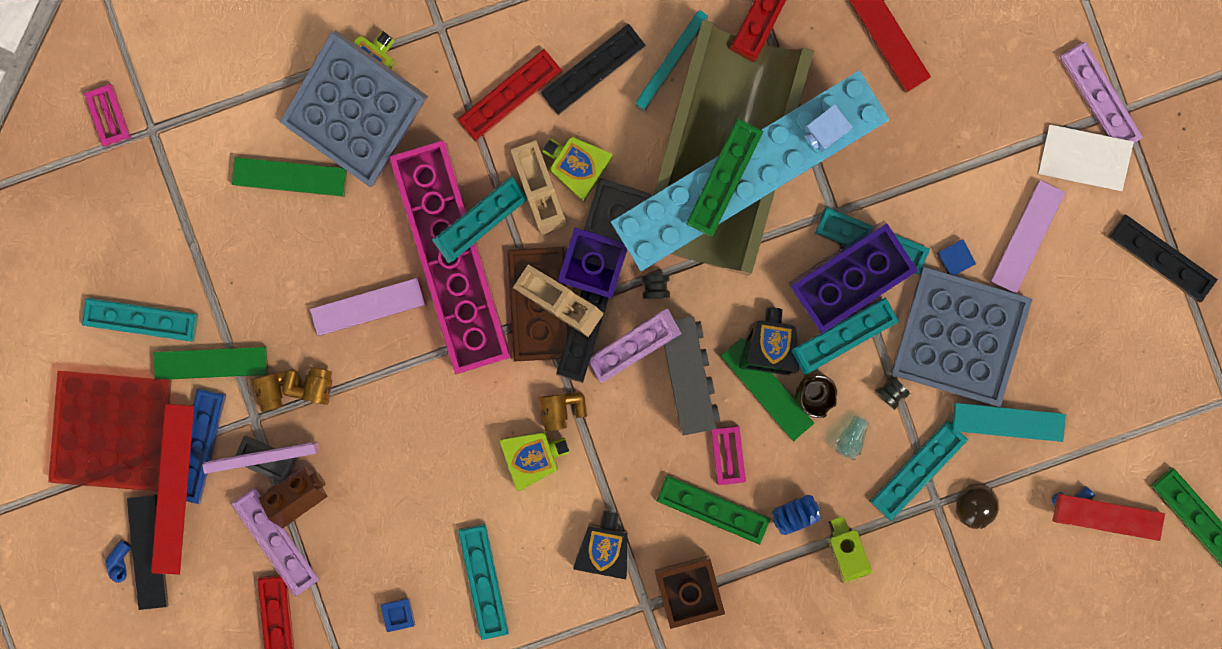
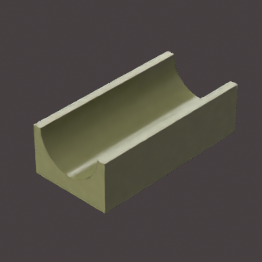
[653,20,814,276]

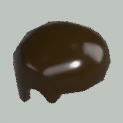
[795,374,837,418]
[955,484,999,529]

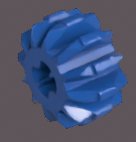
[772,495,821,535]

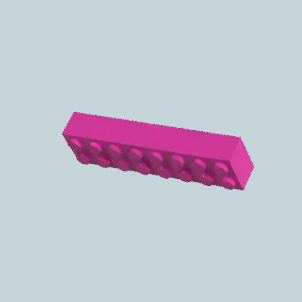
[389,140,512,374]

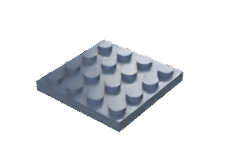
[280,30,428,188]
[891,267,1032,407]

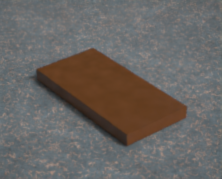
[508,246,569,362]

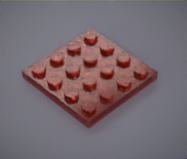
[48,370,172,492]

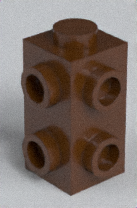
[258,466,328,529]

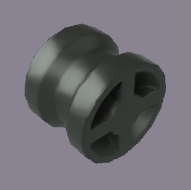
[642,275,670,299]
[874,374,911,410]

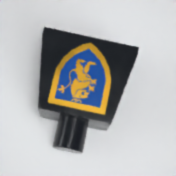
[739,307,799,376]
[573,510,628,580]

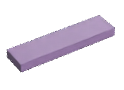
[1059,42,1143,143]
[989,180,1066,294]
[310,278,426,336]
[589,309,682,383]
[202,441,320,474]
[231,488,319,597]

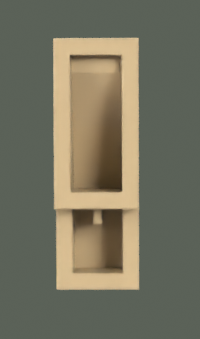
[511,140,568,235]
[513,264,604,337]

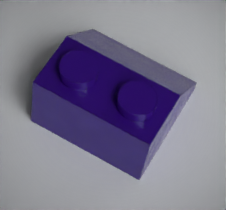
[558,227,628,299]

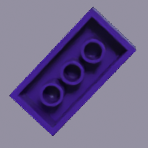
[789,220,918,333]

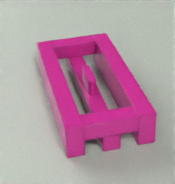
[84,84,131,147]
[711,426,746,485]

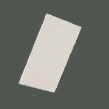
[1038,125,1134,191]

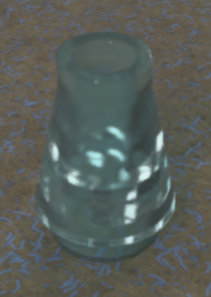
[835,416,869,460]

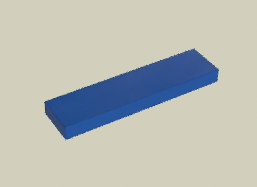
[186,388,226,504]

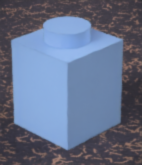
[804,104,853,152]

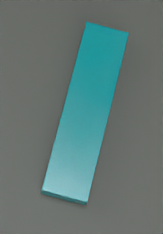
[636,10,708,112]
[432,176,528,263]
[815,207,930,275]
[791,297,899,375]
[82,298,198,342]
[951,403,1066,442]
[870,420,968,521]
[458,524,509,640]

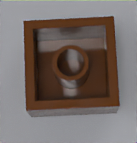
[655,555,725,629]

